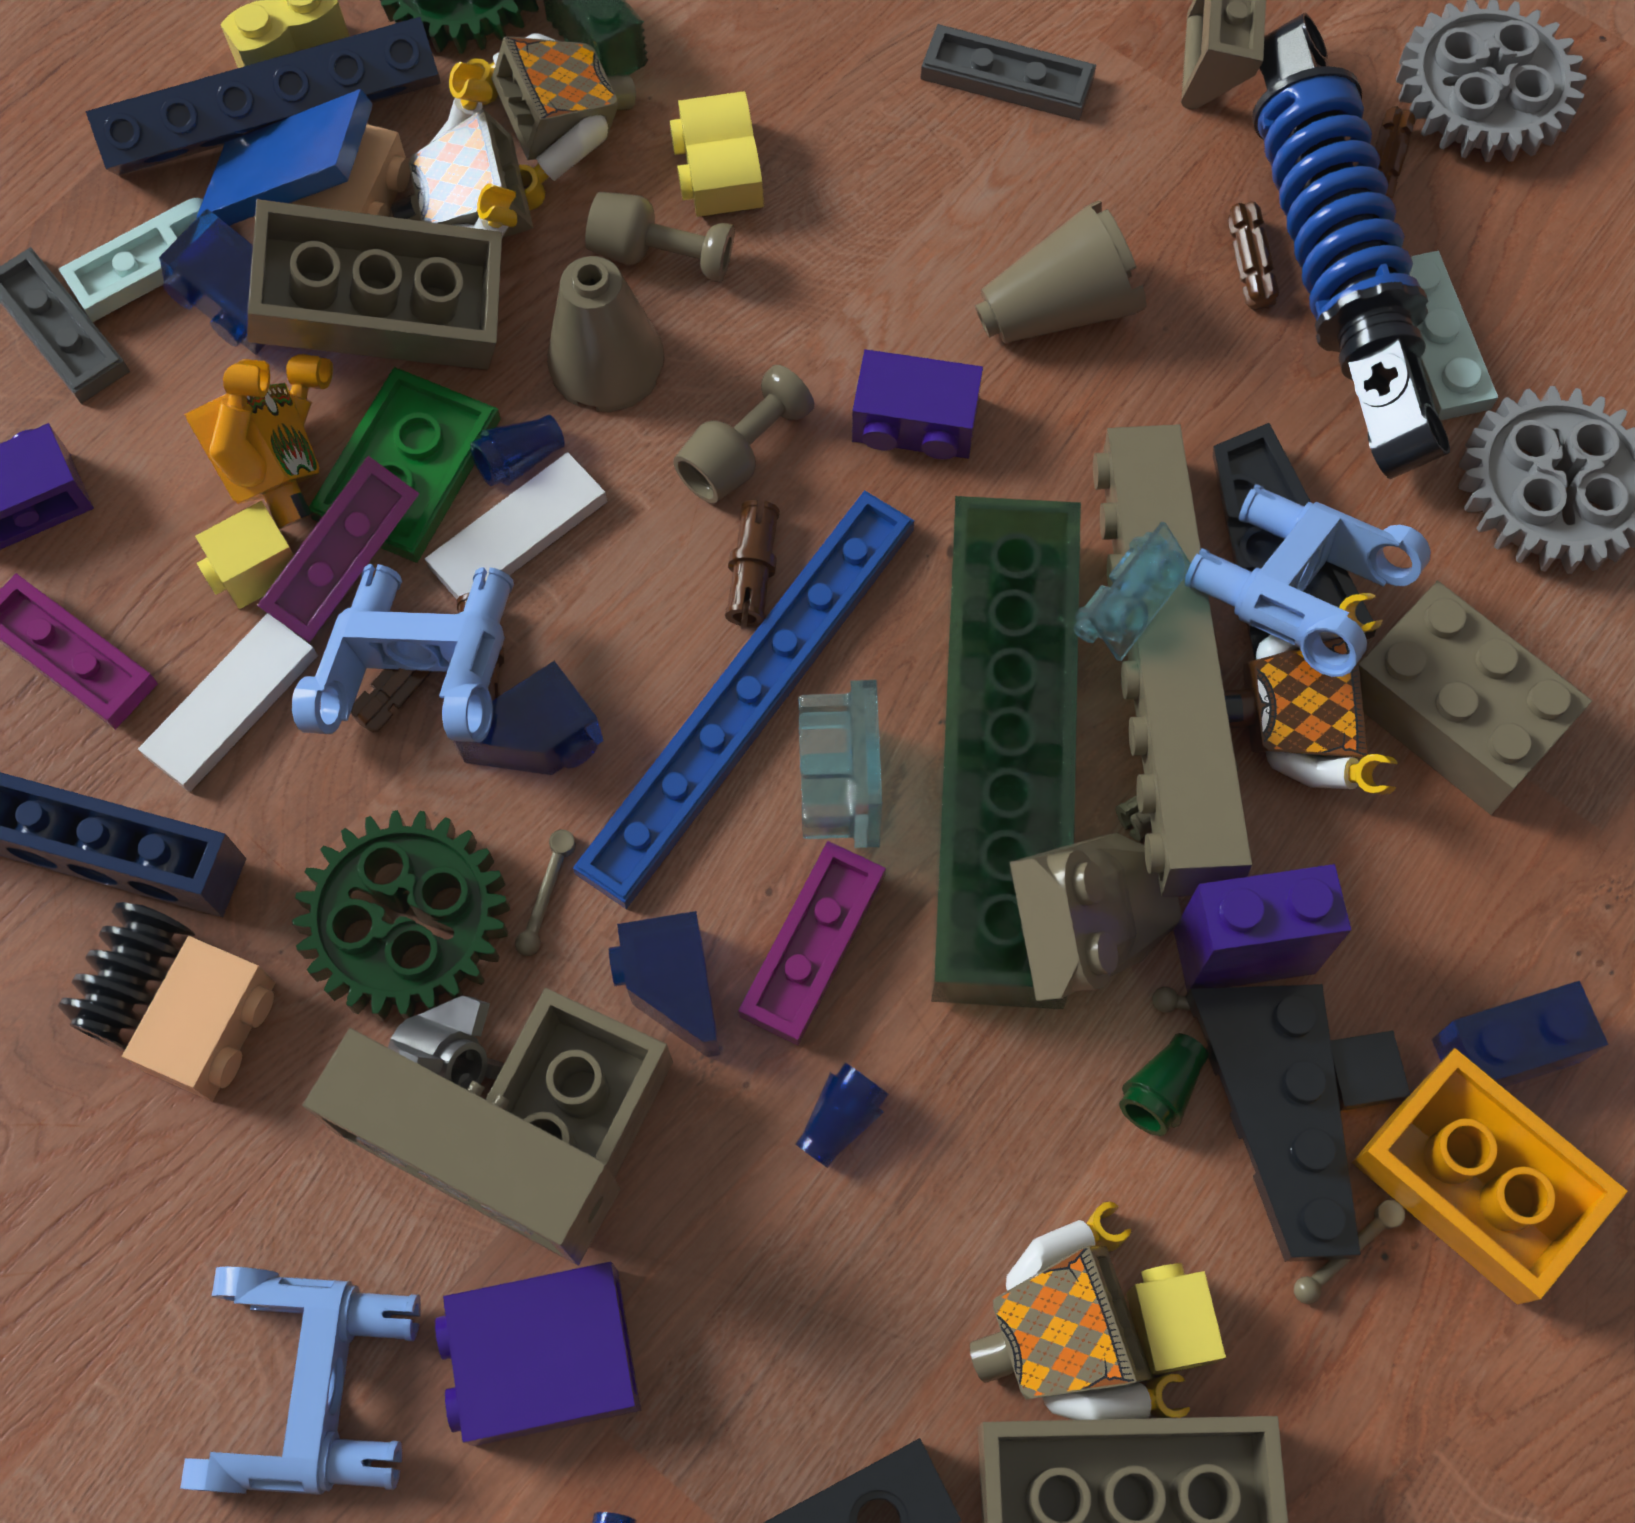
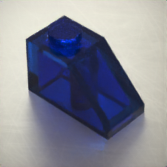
[453,660,604,775]
[609,911,720,1057]

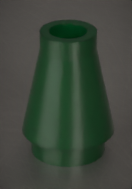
[1119,1033,1209,1136]

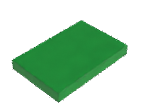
[309,367,501,563]

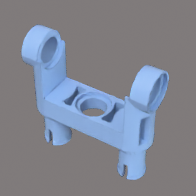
[1184,484,1431,677]
[292,564,514,742]
[180,1267,421,1495]

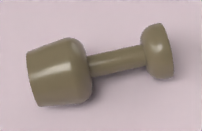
[585,192,735,283]
[673,365,815,503]

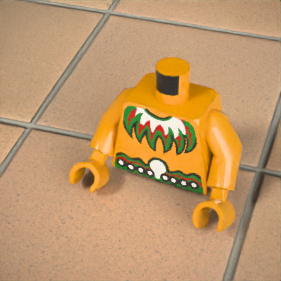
[184,354,333,529]

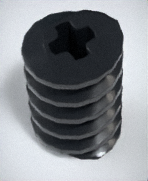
[58,902,195,1052]

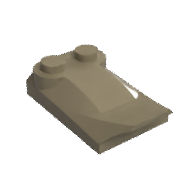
[1010,833,1182,1001]

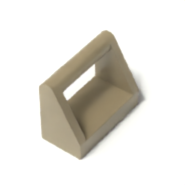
[1181,0,1266,109]

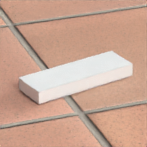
[425,452,607,599]
[138,613,318,793]

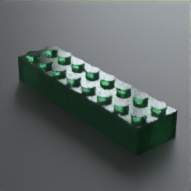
[931,496,1081,1009]

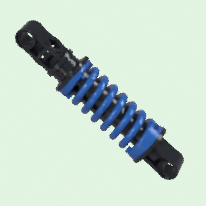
[1252,13,1450,479]

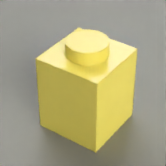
[195,500,294,610]
[1126,1263,1226,1376]

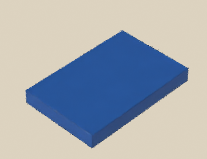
[196,89,373,232]

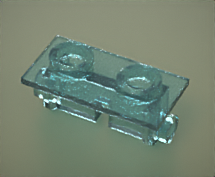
[1073,522,1191,661]

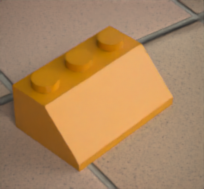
[1351,1048,1628,1305]

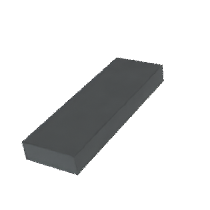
[921,24,1096,121]
[0,247,130,404]

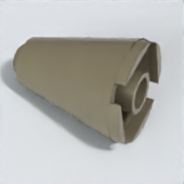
[975,200,1147,343]
[547,256,664,412]

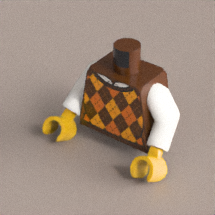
[1224,593,1398,795]

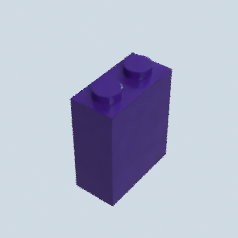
[1174,864,1351,993]
[435,1261,641,1446]

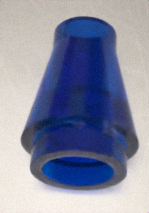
[470,414,565,486]
[795,1062,889,1168]

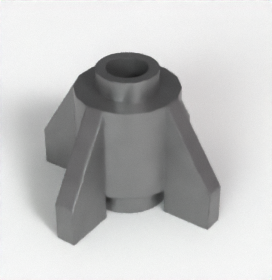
[388,996,505,1090]

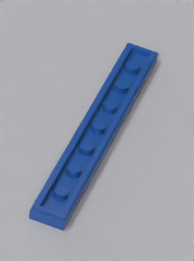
[573,490,915,910]

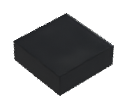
[1331,1030,1410,1111]

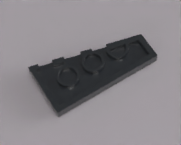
[1213,423,1376,660]
[1185,984,1361,1262]

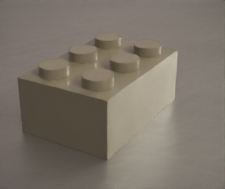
[1359,580,1592,815]
[485,988,673,1178]

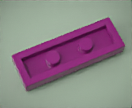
[257,456,420,643]
[0,573,158,730]
[738,841,886,1046]

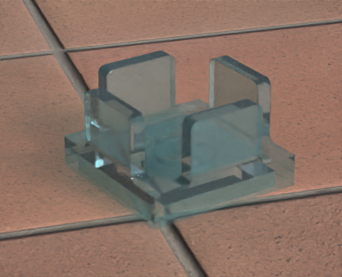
[798,680,882,848]

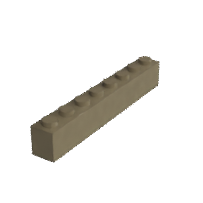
[1093,424,1252,897]

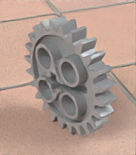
[1396,0,1587,162]
[1458,386,1635,574]

